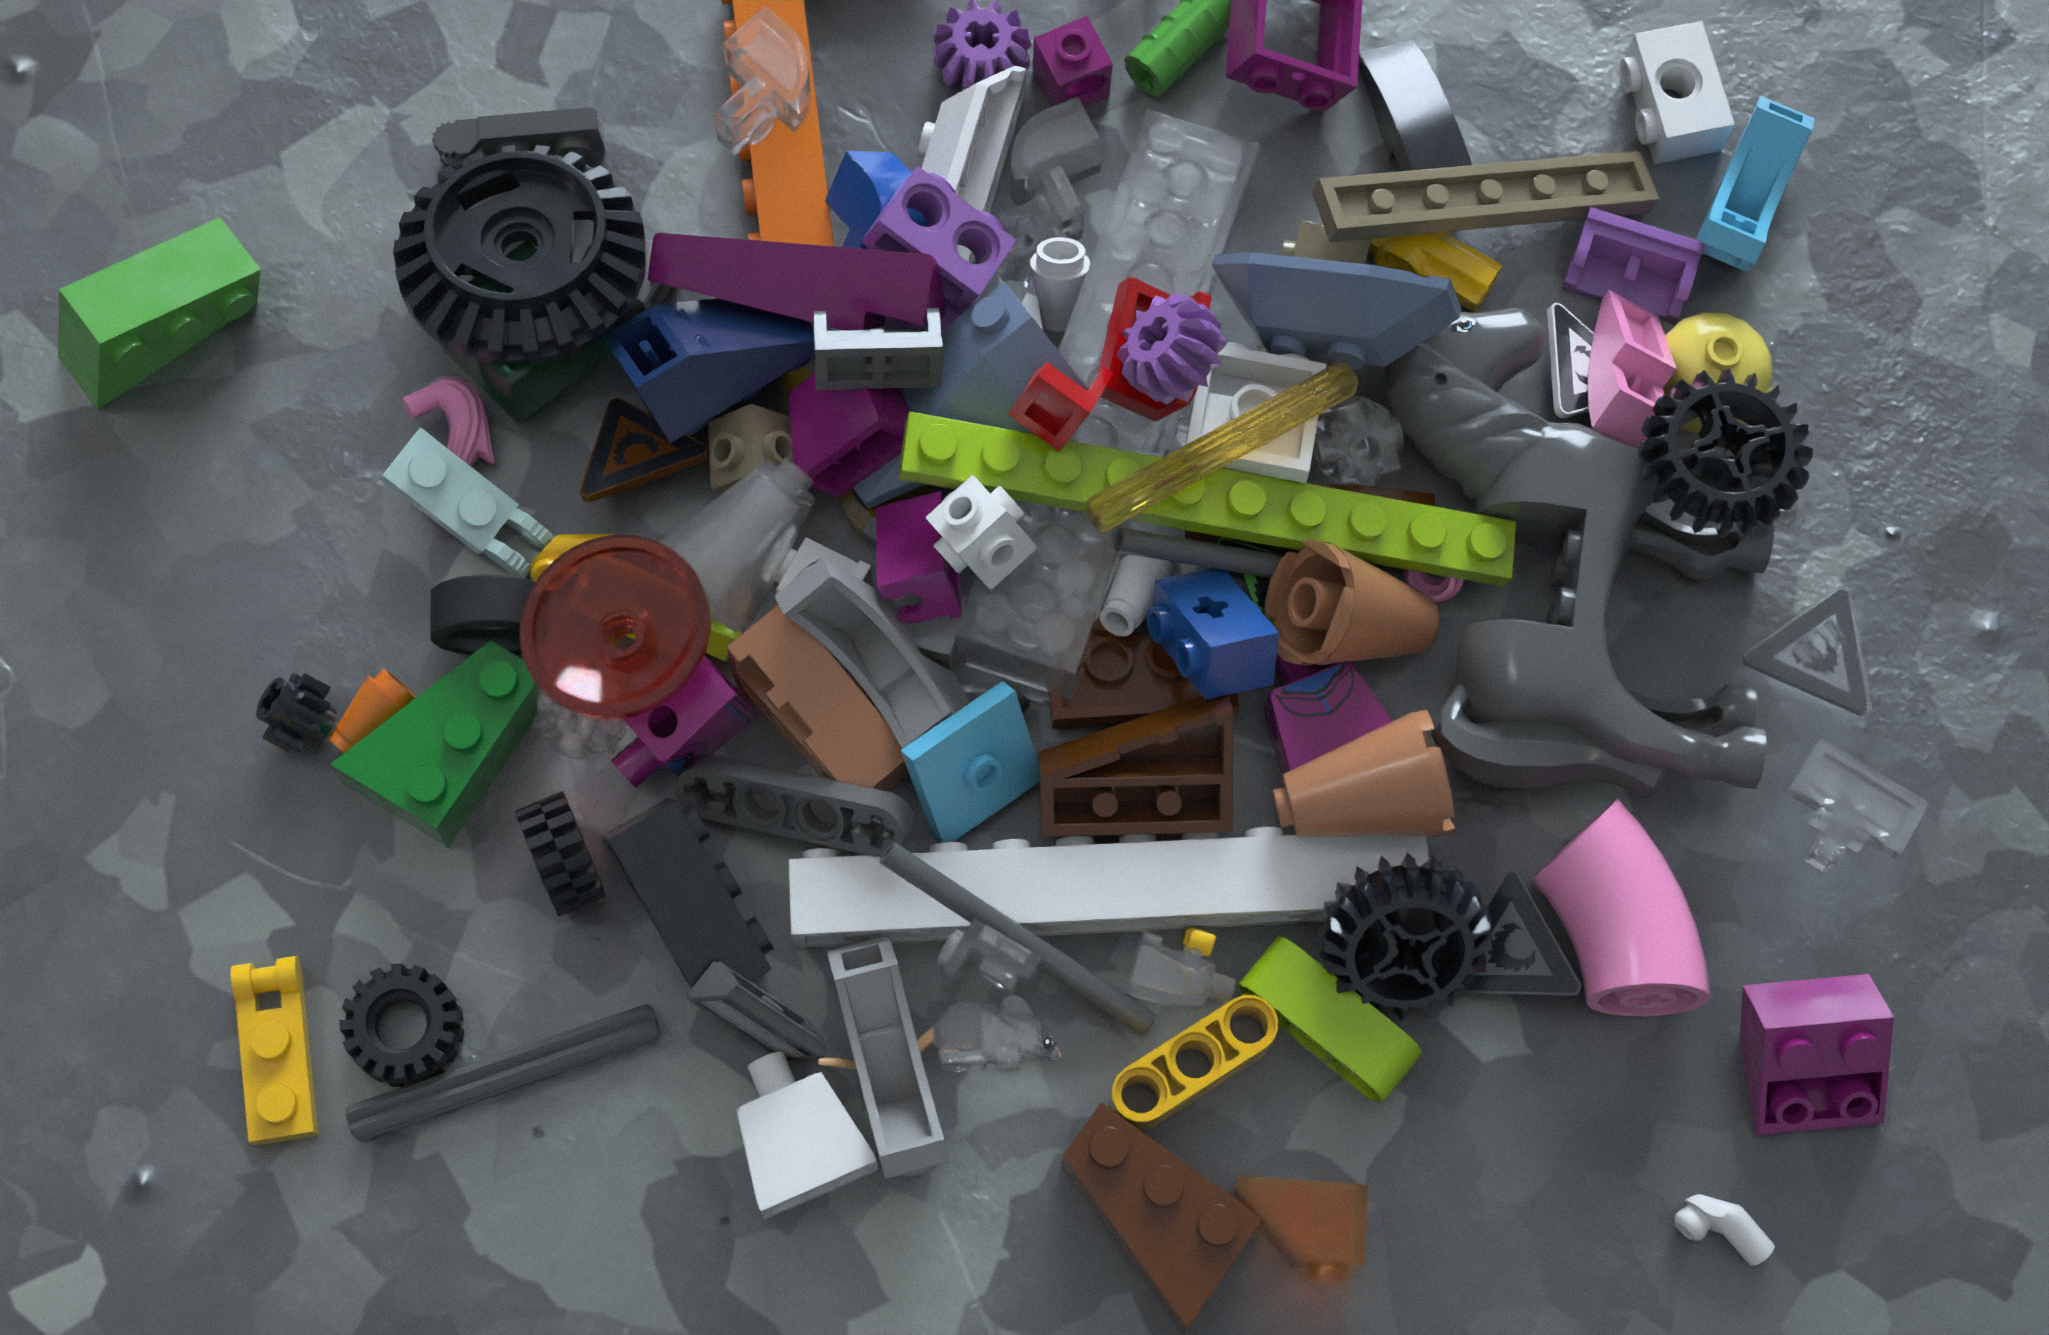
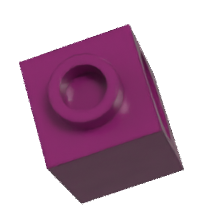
[1032,16,1113,119]

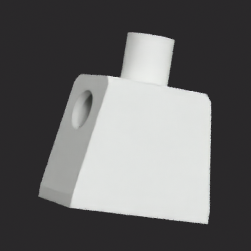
[736,1051,878,1219]

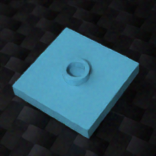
[901,681,1039,843]

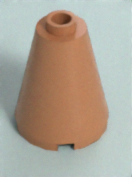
[1265,540,1440,666]
[1273,710,1456,837]

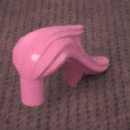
[401,376,495,467]

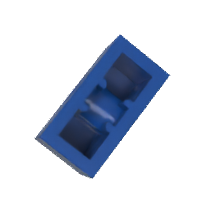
[1147,568,1279,700]

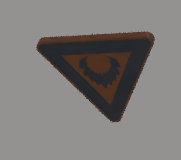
[579,398,709,503]

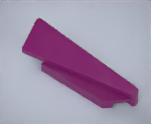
[647,233,947,330]

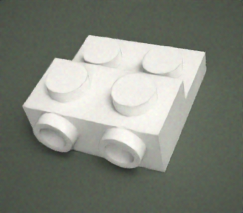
[1183,342,1326,483]

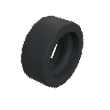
[430,574,549,655]

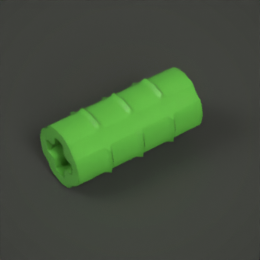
[1124,0,1231,97]

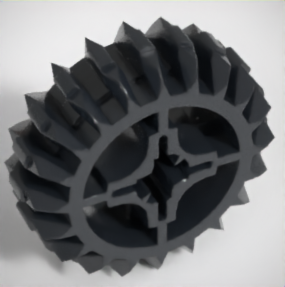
[1638,367,1813,538]
[1317,852,1493,1021]

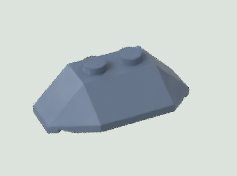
[1212,252,1461,369]

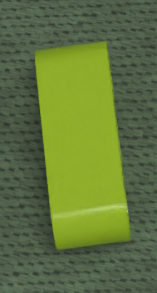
[1237,936,1422,1104]

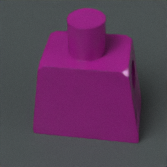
[788,373,910,498]

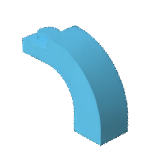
[1696,96,1815,272]

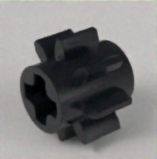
[256,673,337,752]

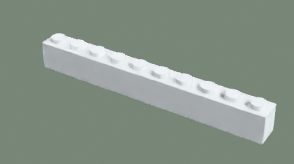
[789,827,1429,948]

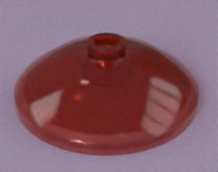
[520,534,711,720]

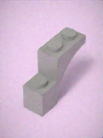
[775,557,970,749]
[827,935,950,1179]

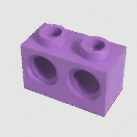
[861,165,1017,314]

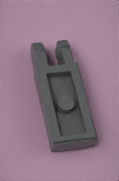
[432,107,606,170]

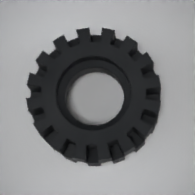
[515,791,607,917]
[339,963,464,1087]

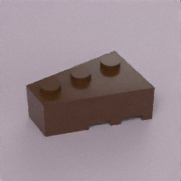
[1038,695,1233,837]
[1061,1103,1263,1335]

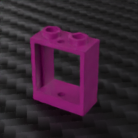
[1225,0,1362,111]

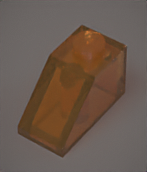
[1231,1175,1368,1282]

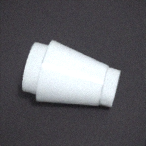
[1030,237,1091,332]
[1100,554,1175,636]

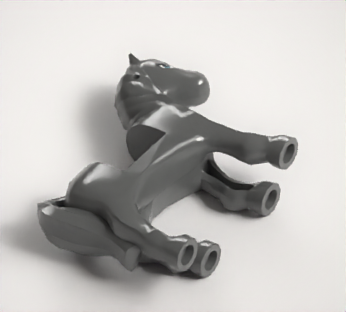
[1383,307,1775,799]

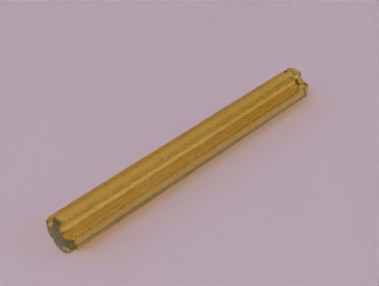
[1085,362,1359,532]

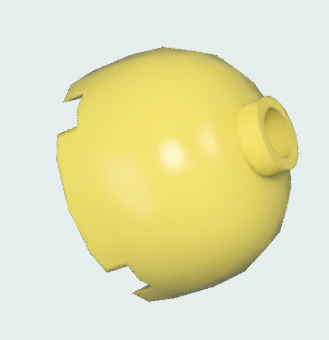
[1663,312,1772,435]

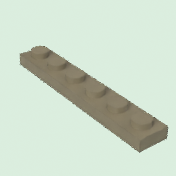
[1312,151,1660,243]

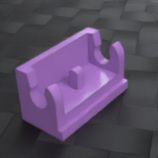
[1562,207,1705,324]

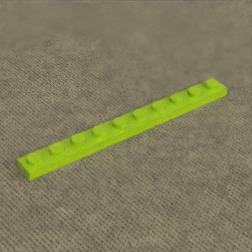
[898,412,1516,587]

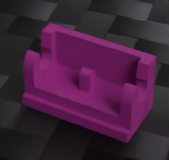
[876,491,963,623]

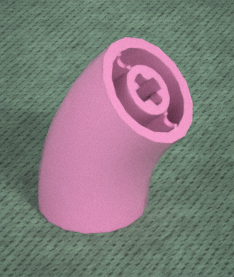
[1531,798,1711,1017]

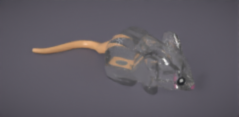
[818,995,1061,1072]

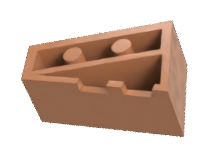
[727,605,909,792]

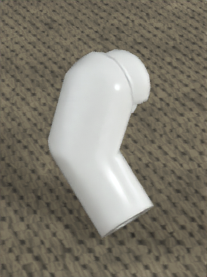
[1674,1194,1775,1266]

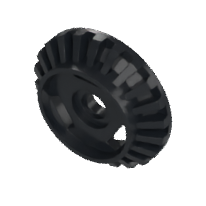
[393,145,647,365]

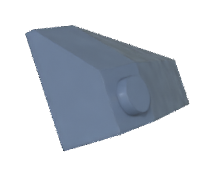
[853,281,1087,509]

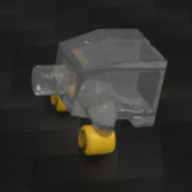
[1124,927,1236,1007]

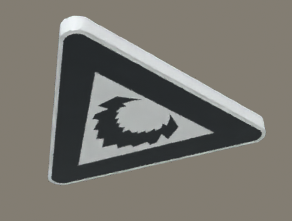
[1547,303,1594,419]

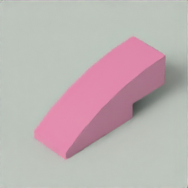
[1588,290,1676,448]

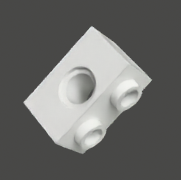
[1620,21,1735,164]

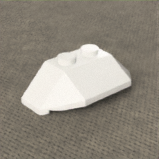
[918,66,1026,264]

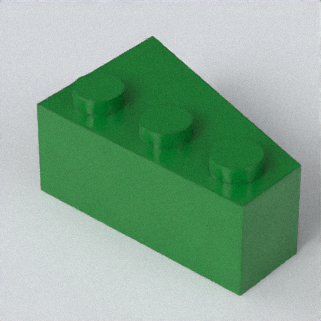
[330,640,553,847]

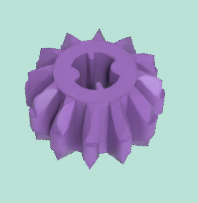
[933,0,1031,90]
[1116,291,1228,405]

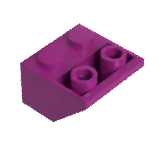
[1739,974,1894,1135]

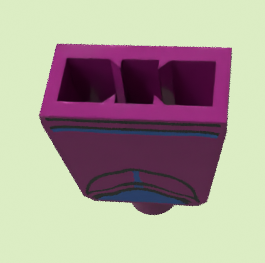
[611,648,759,788]
[1264,654,1392,780]

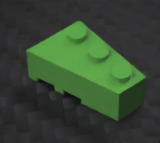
[58,217,261,410]

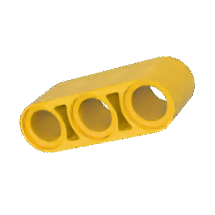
[1109,995,1278,1132]

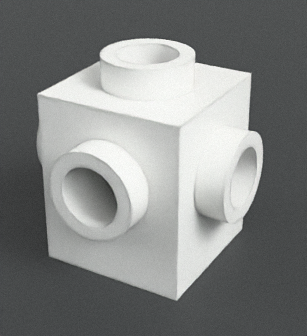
[925,475,1038,590]

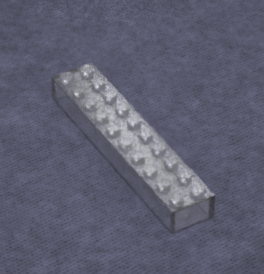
[953,109,1260,700]

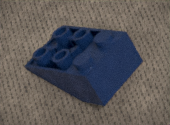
[602,298,814,443]

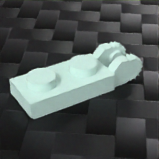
[380,427,554,578]

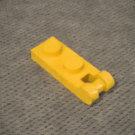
[230,956,319,1146]

